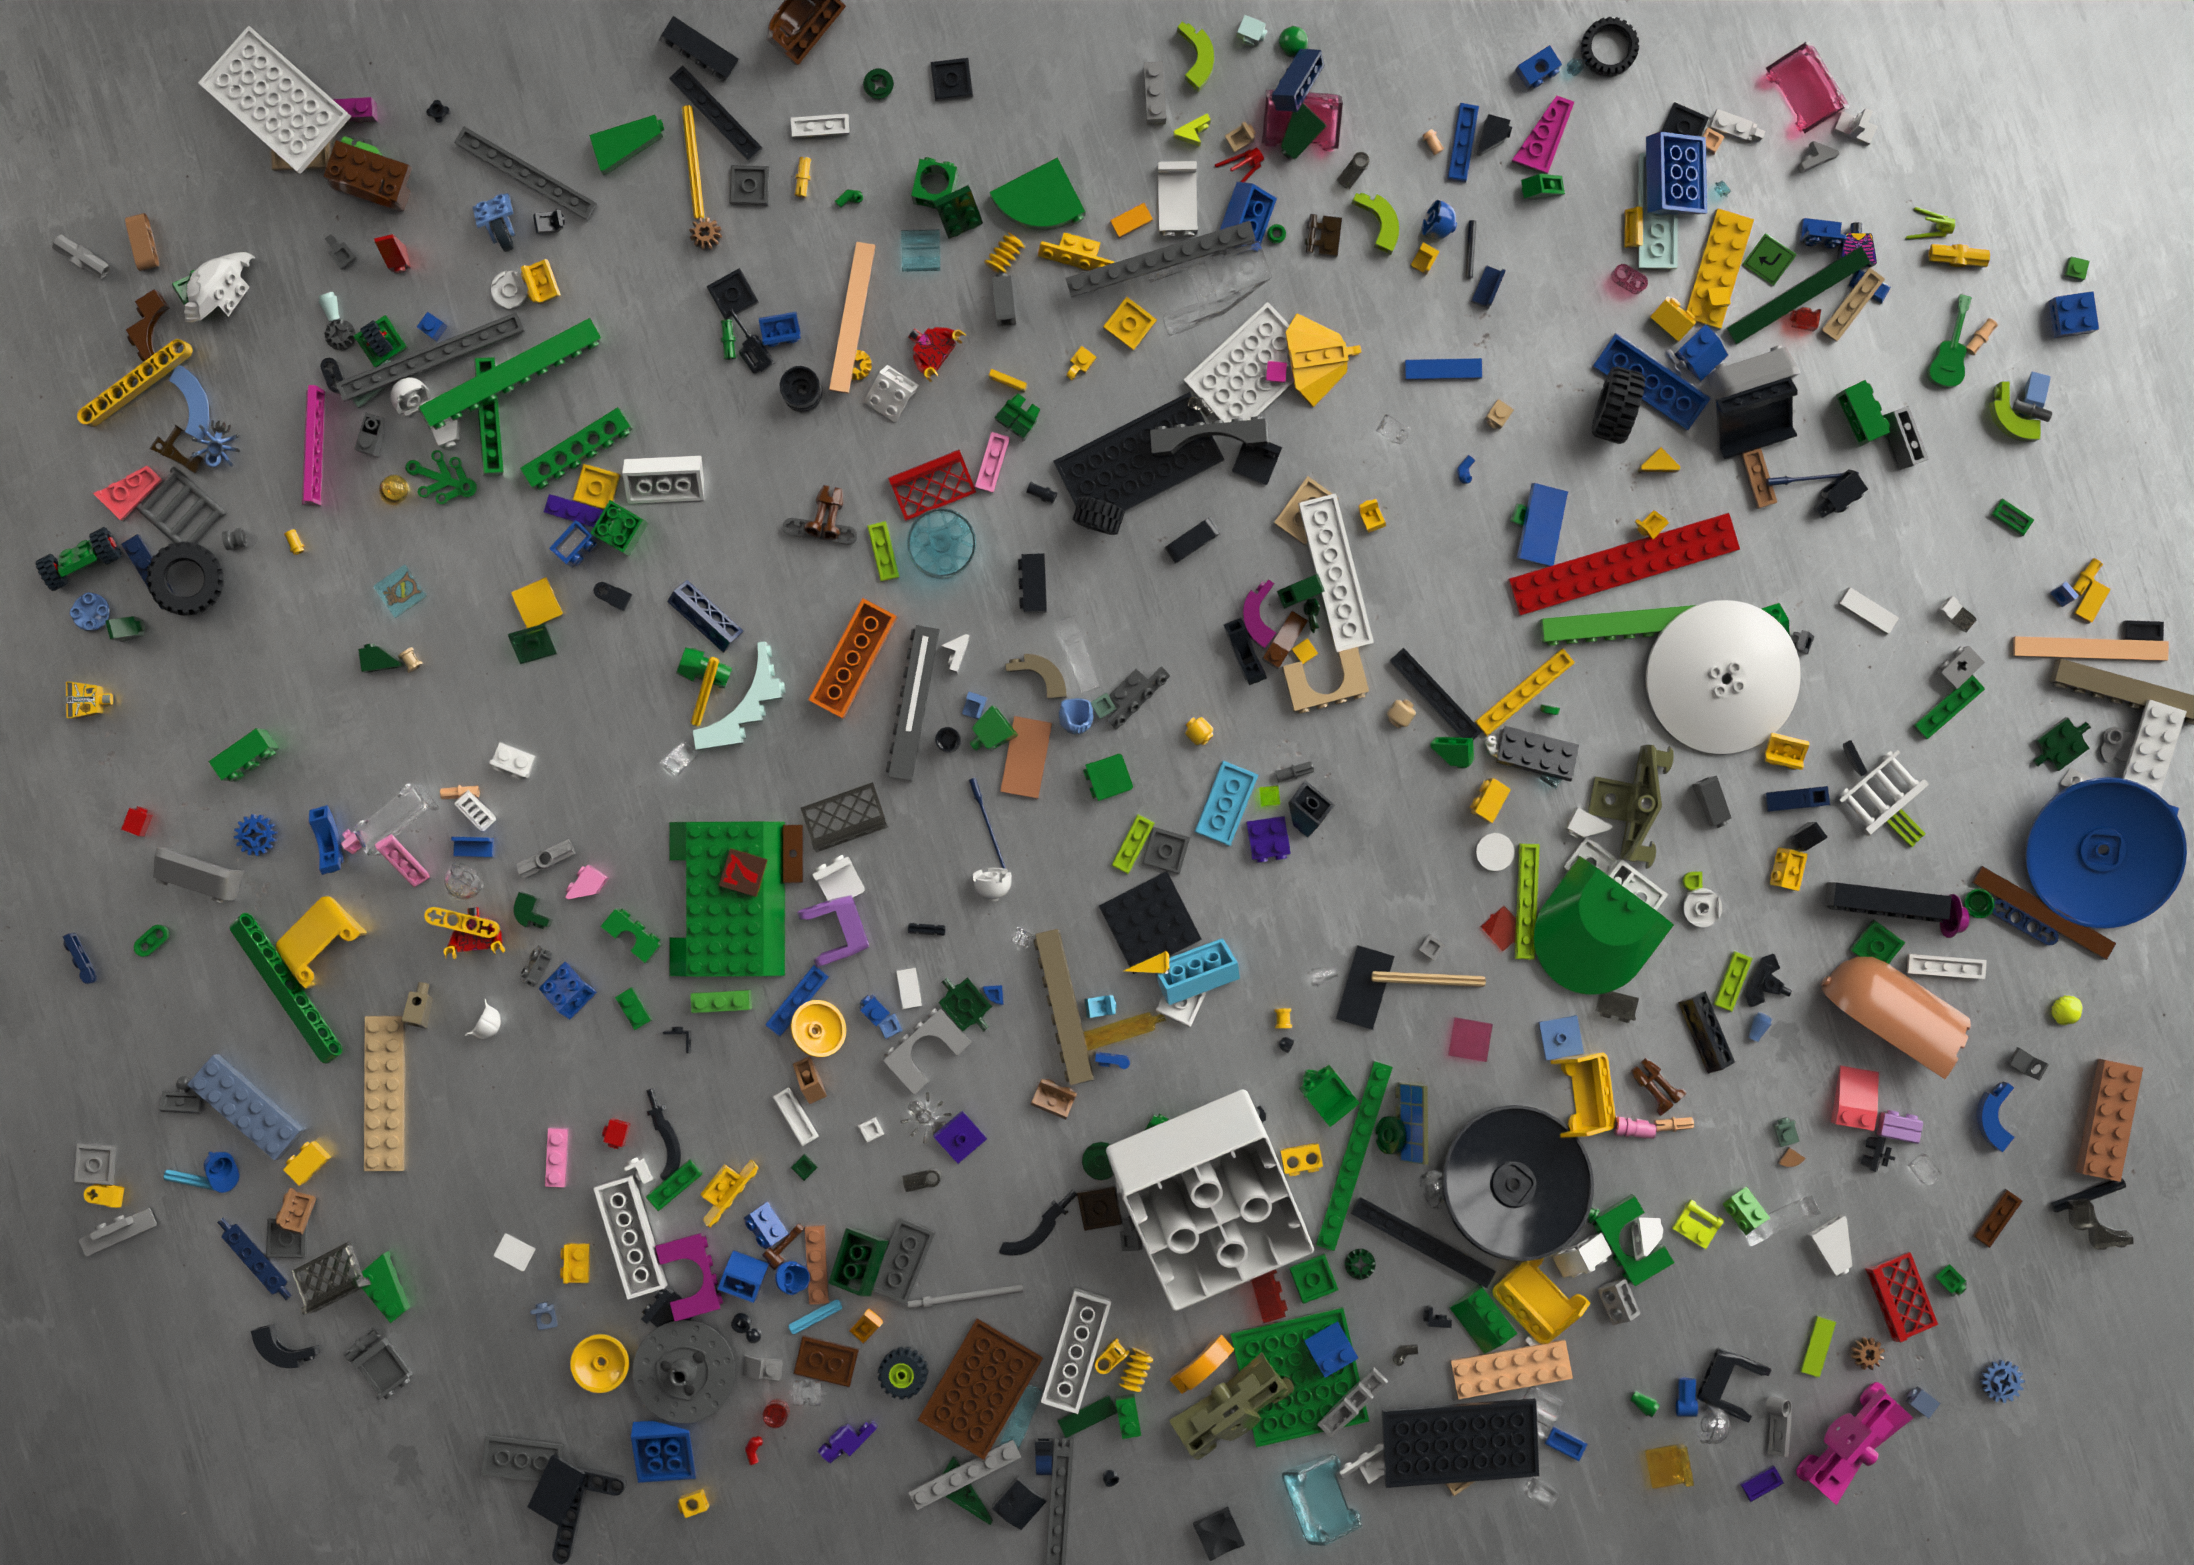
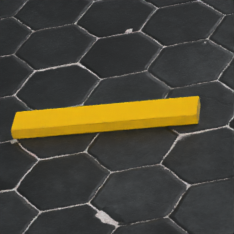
[1474,648,1575,737]

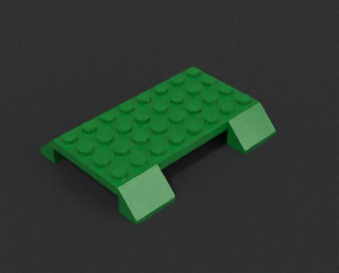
[669,821,785,977]

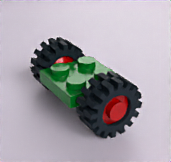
[35,527,122,591]

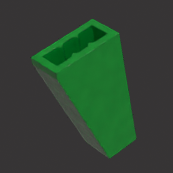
[589,115,665,176]

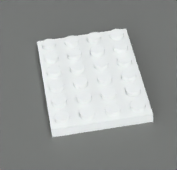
[1183,302,1294,423]

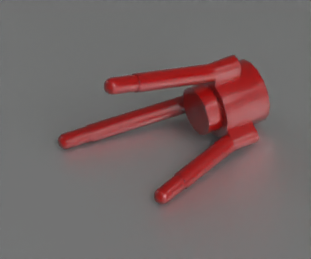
[1215,147,1264,182]

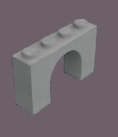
[883,1008,972,1095]

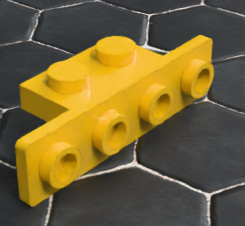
[1038,232,1114,271]
[700,1160,758,1228]

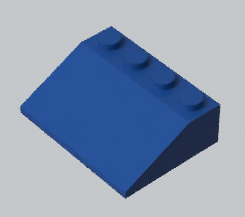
[1646,132,1708,215]

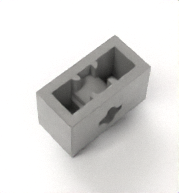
[1936,646,1985,690]

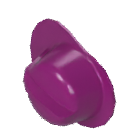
[1940,894,1969,938]

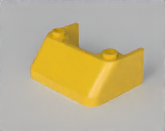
[1551,1052,1616,1138]

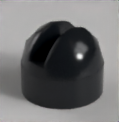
[1279,1037,1295,1053]
[1103,1470,1119,1487]

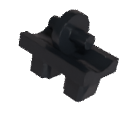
[1861,1137,1896,1172]

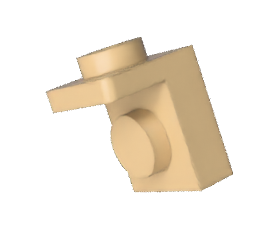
[1485,399,1514,429]

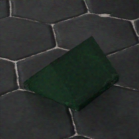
[508,623,557,664]

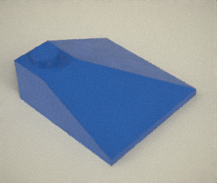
[631,1421,696,1483]

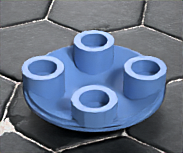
[70,592,110,631]

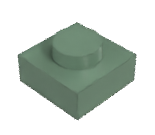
[1091,693,1116,719]

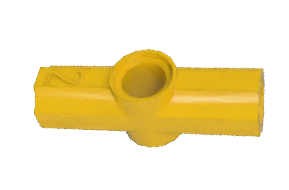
[1928,244,1990,267]

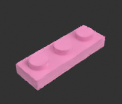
[975,432,1010,493]
[545,1128,568,1187]

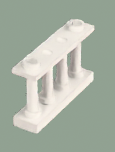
[1837,750,1929,836]

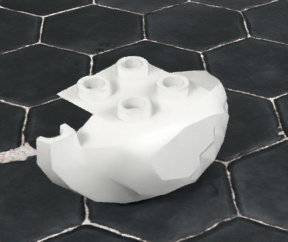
[184,252,255,322]

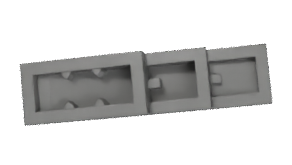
[1317,1367,1388,1438]

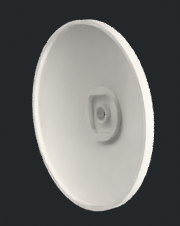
[1646,600,1801,754]

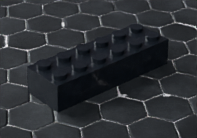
[1824,882,1952,923]

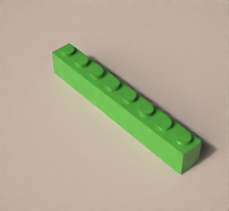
[1540,605,1695,646]

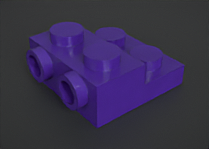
[1246,816,1291,863]

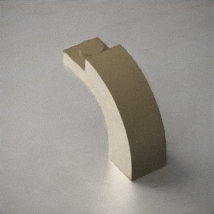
[1005,654,1067,699]

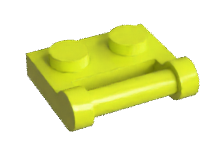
[1672,1199,1724,1249]

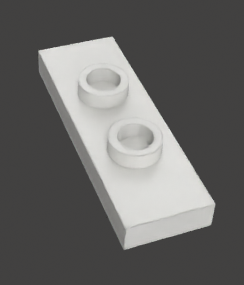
[773,1087,819,1146]

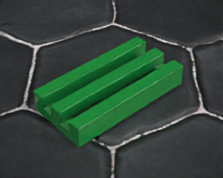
[1991,498,2034,536]

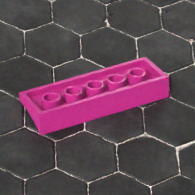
[302,385,325,506]

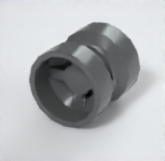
[222,528,247,550]

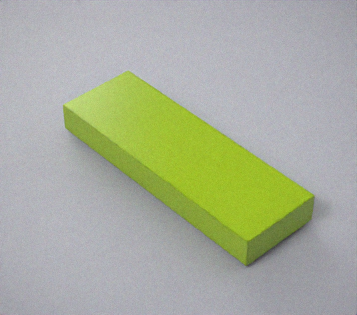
[867,521,899,582]
[1111,815,1155,874]
[1713,951,1753,1012]
[1800,1316,1836,1378]

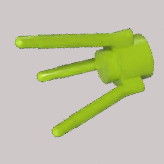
[1906,207,1955,239]

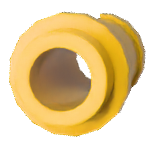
[284,529,305,555]

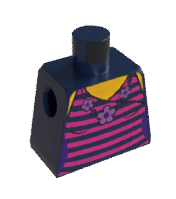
[1837,222,1877,267]

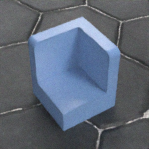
[962,692,987,720]

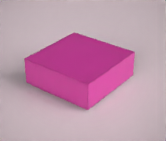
[1266,361,1287,383]

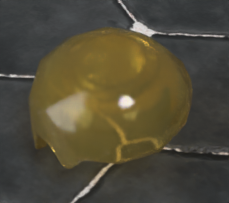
[379,474,409,505]

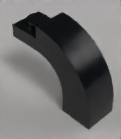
[1224,618,1267,685]
[251,1324,320,1368]

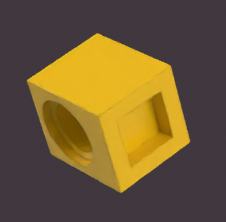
[677,1488,709,1518]

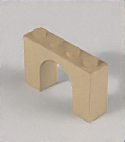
[1282,647,1369,714]

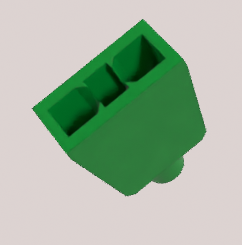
[969,705,1018,751]

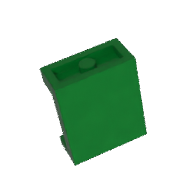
[1299,1065,1360,1127]

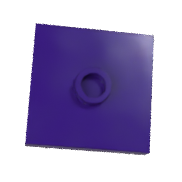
[933,1110,987,1164]

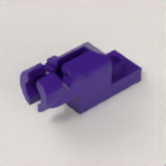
[818,1420,878,1464]

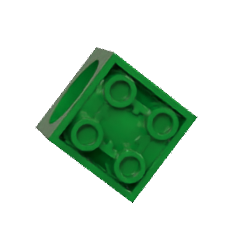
[911,157,959,209]
[591,500,649,556]

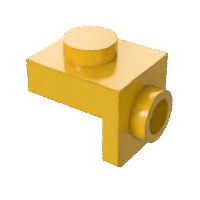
[1359,499,1386,533]
[1635,510,1669,539]

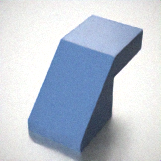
[2019,371,2051,420]

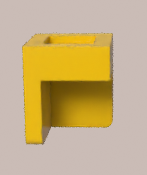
[1411,242,1440,275]

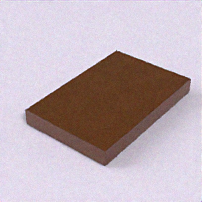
[793,1335,859,1387]

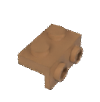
[1030,1079,1077,1120]
[276,1188,316,1235]

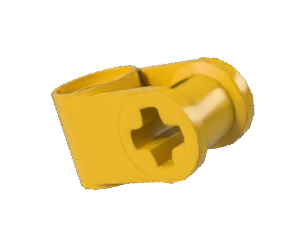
[84,1184,125,1208]
[1094,1338,1130,1374]

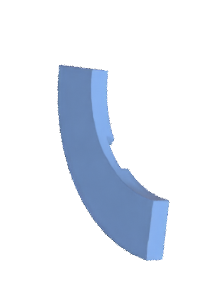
[169,365,210,440]

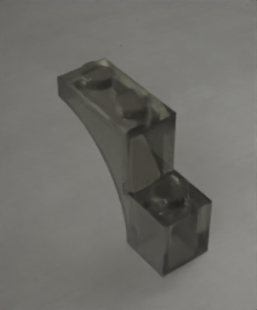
[2068,1198,2134,1250]

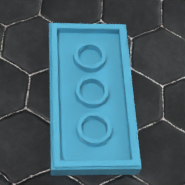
[1195,761,1258,846]

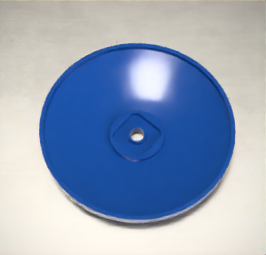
[2025,777,2187,928]

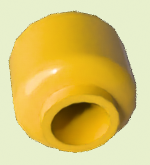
[1185,717,1214,746]

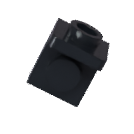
[1423,1305,1452,1328]

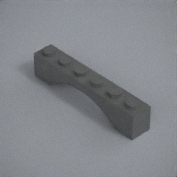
[1150,416,1269,457]

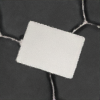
[494,1233,535,1272]

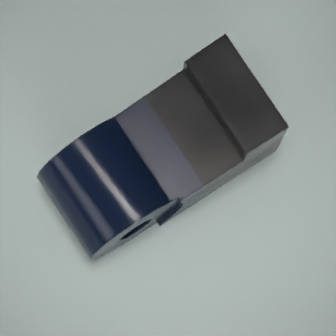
[1035,1438,1053,1475]

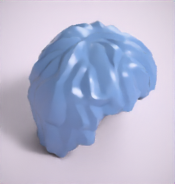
[1059,698,1093,735]

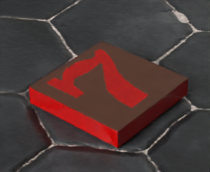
[719,848,768,897]

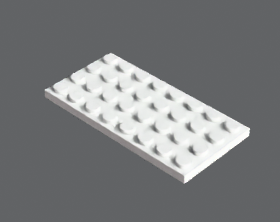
[198,26,352,174]

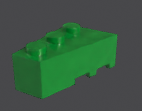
[353,1251,410,1323]

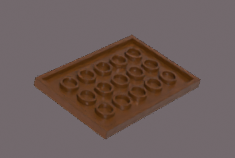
[918,1318,1043,1460]

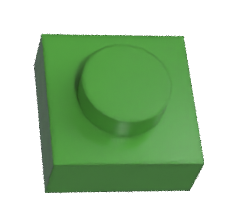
[2064,256,2090,281]

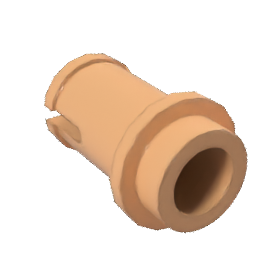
[1423,129,1444,155]

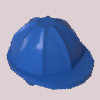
[775,1261,810,1295]

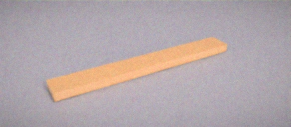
[829,242,876,394]
[2013,636,2169,661]

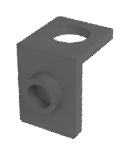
[2008,1047,2049,1081]

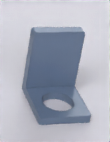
[530,1302,558,1330]

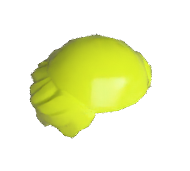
[2051,995,2083,1025]

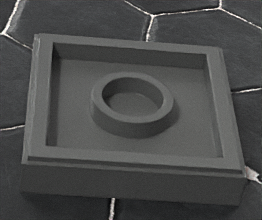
[730,165,770,206]
[1143,827,1190,874]
[266,1218,308,1258]

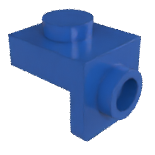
[859,994,890,1026]

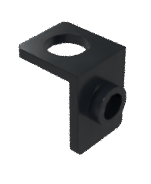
[663,1027,691,1053]

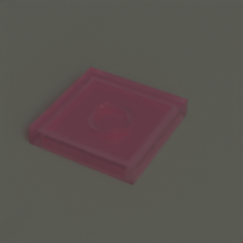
[1448,1017,1493,1062]

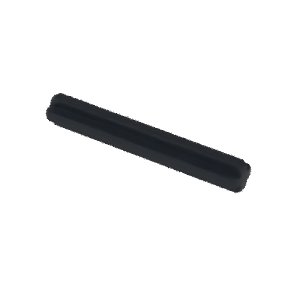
[2051,1178,2126,1213]

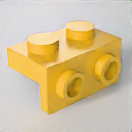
[520,259,561,304]
[1764,733,1809,770]

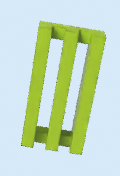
[1886,809,1926,847]

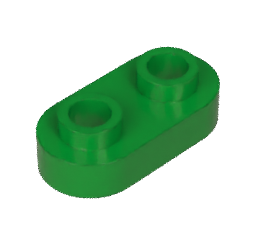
[134,925,170,957]

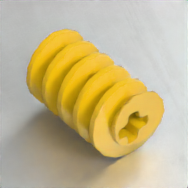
[984,232,1025,274]
[1118,1347,1153,1392]

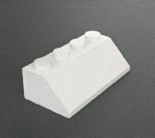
[622,456,704,504]

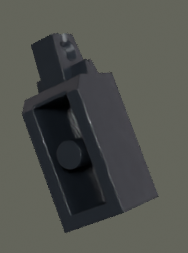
[1814,469,1868,518]

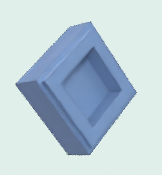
[878,1013,903,1039]

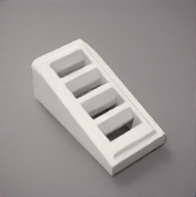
[454,790,496,832]

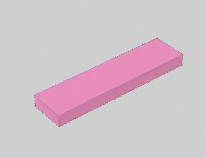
[375,834,430,887]

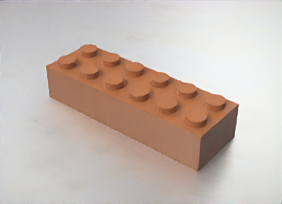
[2075,1059,2143,1182]

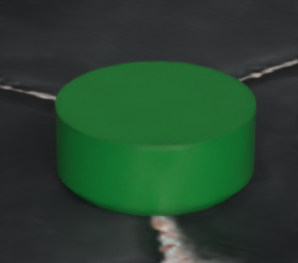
[1540,704,1560,715]

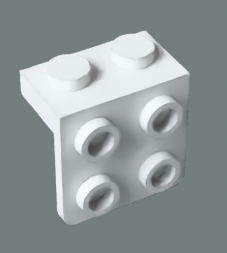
[812,855,865,901]

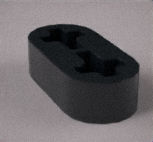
[320,357,345,394]

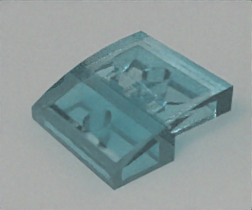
[901,229,941,272]

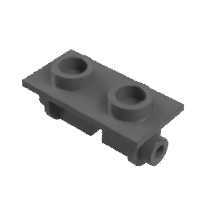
[520,945,552,987]

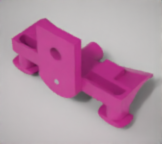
[1796,1382,1913,1505]

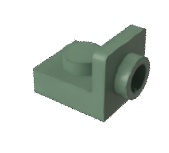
[1773,1117,1800,1147]

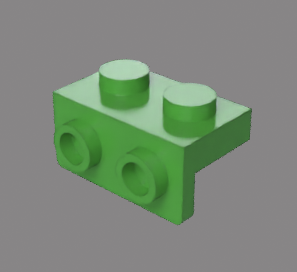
[1723,1186,1770,1235]

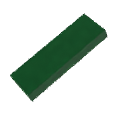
[1057,1394,1118,1438]

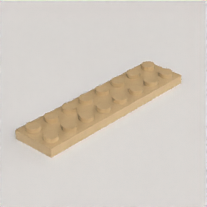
[364,1016,405,1171]

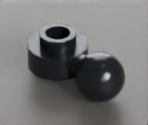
[731,1313,761,1343]

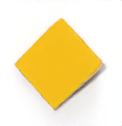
[1708,287,1731,308]

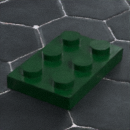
[933,185,983,239]

